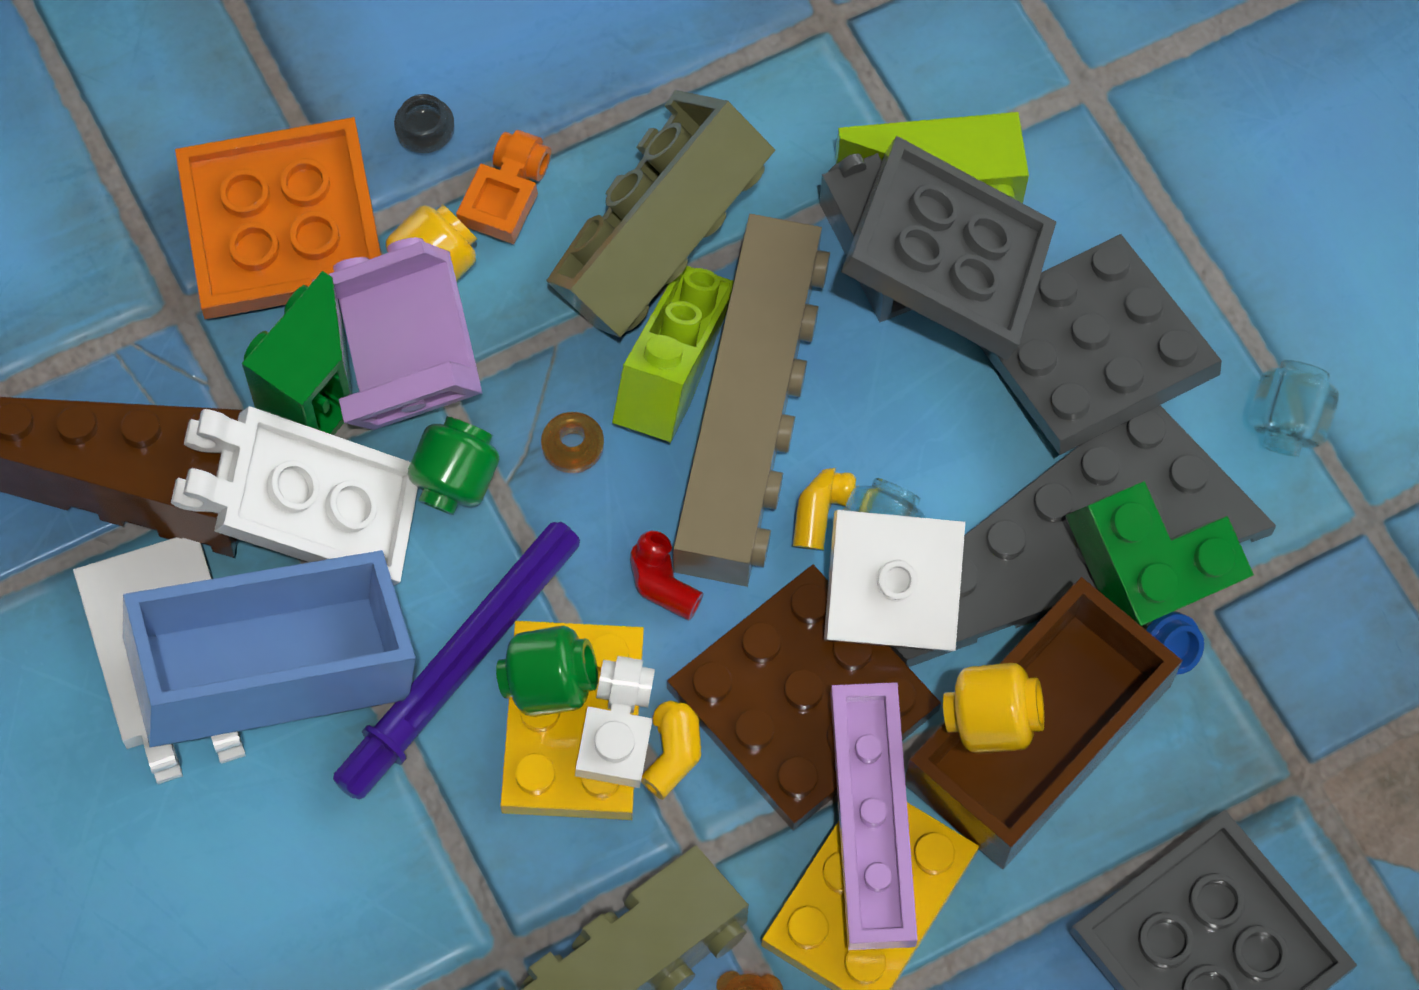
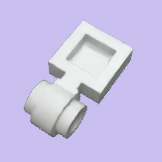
[575,656,655,788]

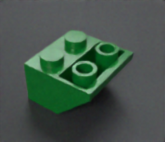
[242,271,353,435]

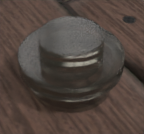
[394,94,455,153]

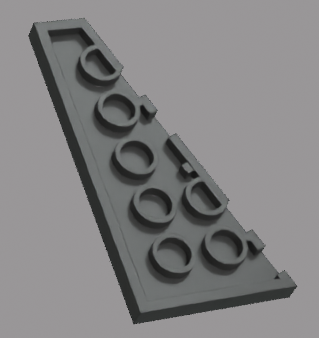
[889,405,1276,667]

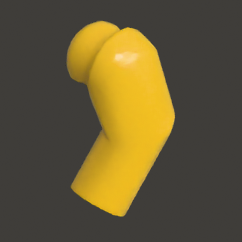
[792,468,856,550]
[641,700,702,800]

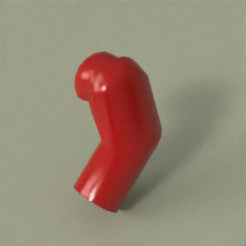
[630,531,703,621]

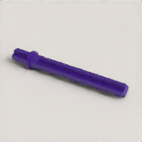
[333,522,580,800]

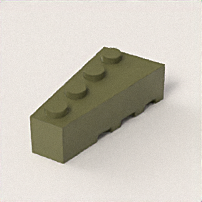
[546,90,775,337]
[498,845,749,990]

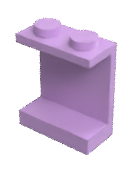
[312,237,482,430]

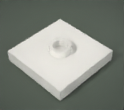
[824,510,965,652]

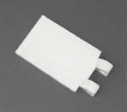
[171,406,418,586]
[73,537,246,784]

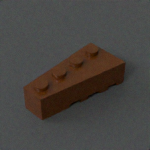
[0,397,242,558]

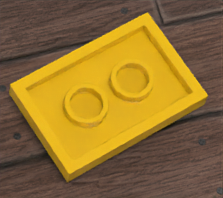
[500,621,644,820]
[761,802,979,990]

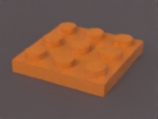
[175,117,381,319]

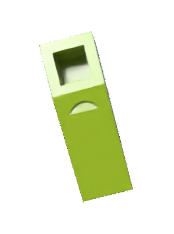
[612,266,734,442]

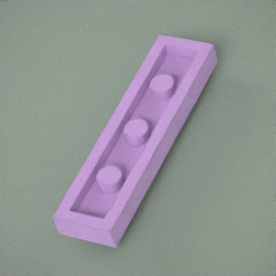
[831,683,918,950]

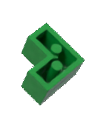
[1065,481,1254,626]

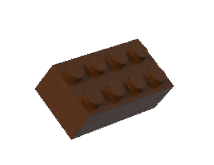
[905,577,1183,869]

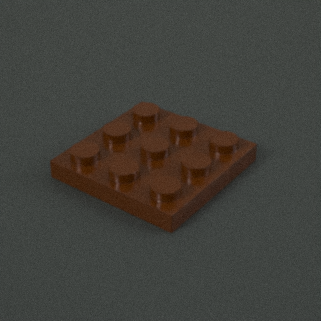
[667,564,941,831]

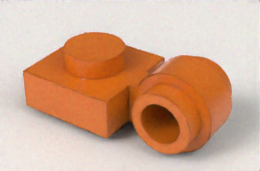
[456,130,551,244]

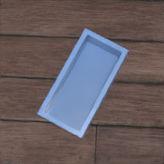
[122,550,415,747]

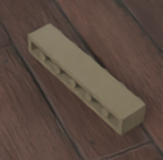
[673,213,830,587]

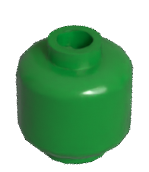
[407,416,500,515]
[496,626,598,717]

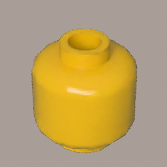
[385,204,477,281]
[943,663,1044,754]

